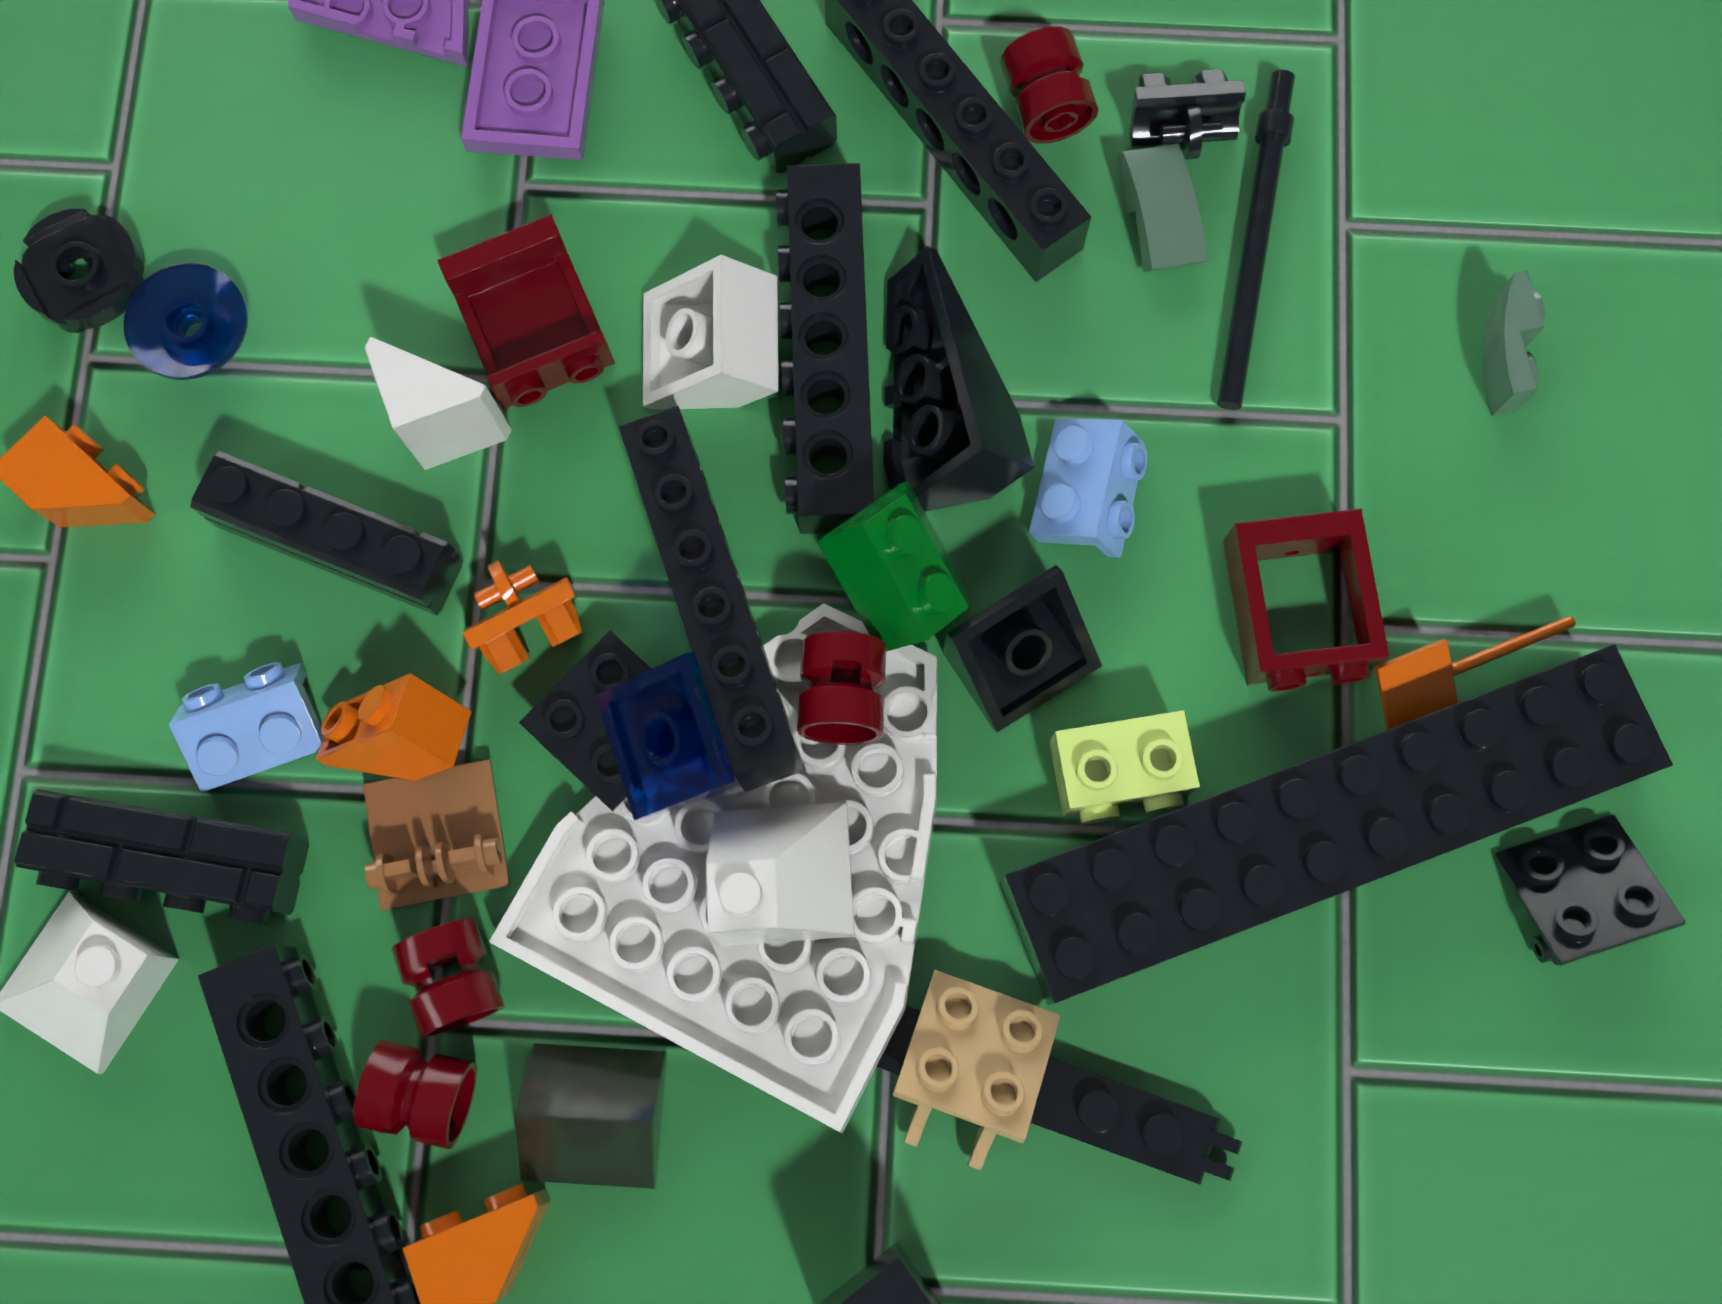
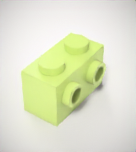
[1049,710,1200,824]

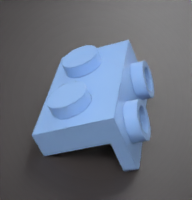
[1028,419,1148,558]
[168,662,324,793]

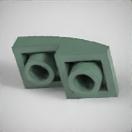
[1118,143,1208,272]
[1483,270,1545,416]

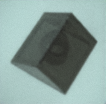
[514,1043,667,1189]

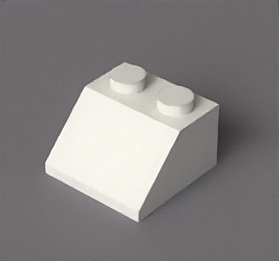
[643,255,779,410]

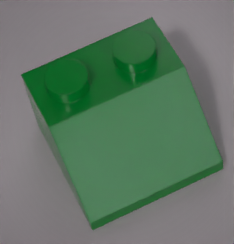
[816,481,969,651]

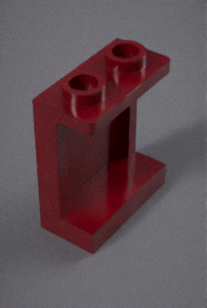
[437,214,615,409]

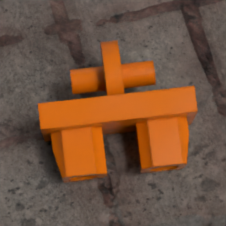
[462,560,582,675]

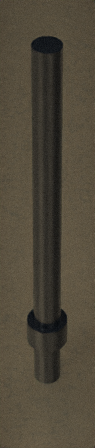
[1217,70,1295,410]

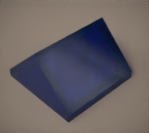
[595,652,735,820]

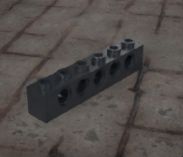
[824,0,1091,282]
[776,163,874,534]
[618,406,806,792]
[198,944,420,1304]

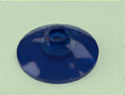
[123,263,248,380]

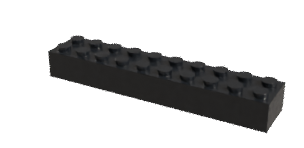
[999,644,1673,1005]

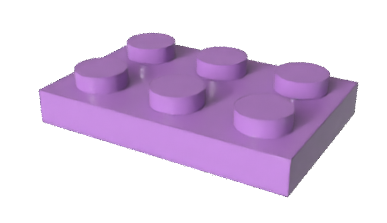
[461,0,605,160]

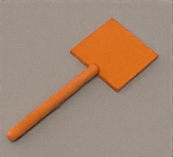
[1374,616,1576,730]

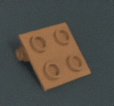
[363,759,510,911]

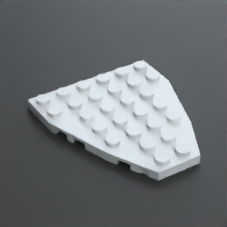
[489,603,938,1133]

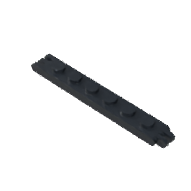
[876,1005,1242,1185]

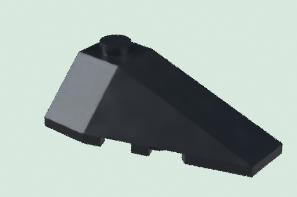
[883,246,1034,512]

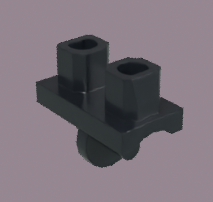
[1129,69,1246,160]

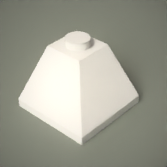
[706,802,855,946]
[0,892,179,1074]

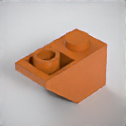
[0,416,155,527]
[315,673,472,781]
[402,1183,550,1304]

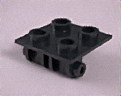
[519,630,703,812]
[1494,815,1686,966]

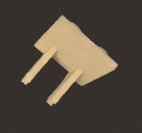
[892,970,1061,1171]

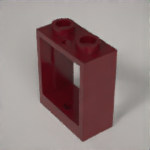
[1223,508,1389,692]

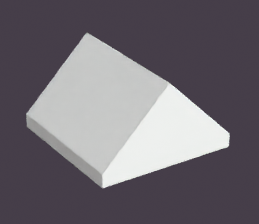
[364,337,512,470]

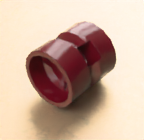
[1000,26,1099,144]
[797,631,887,745]
[391,918,505,1038]
[353,1040,477,1149]

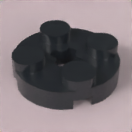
[13,208,147,333]

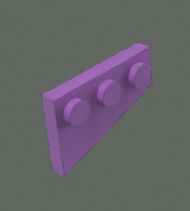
[288,0,469,67]

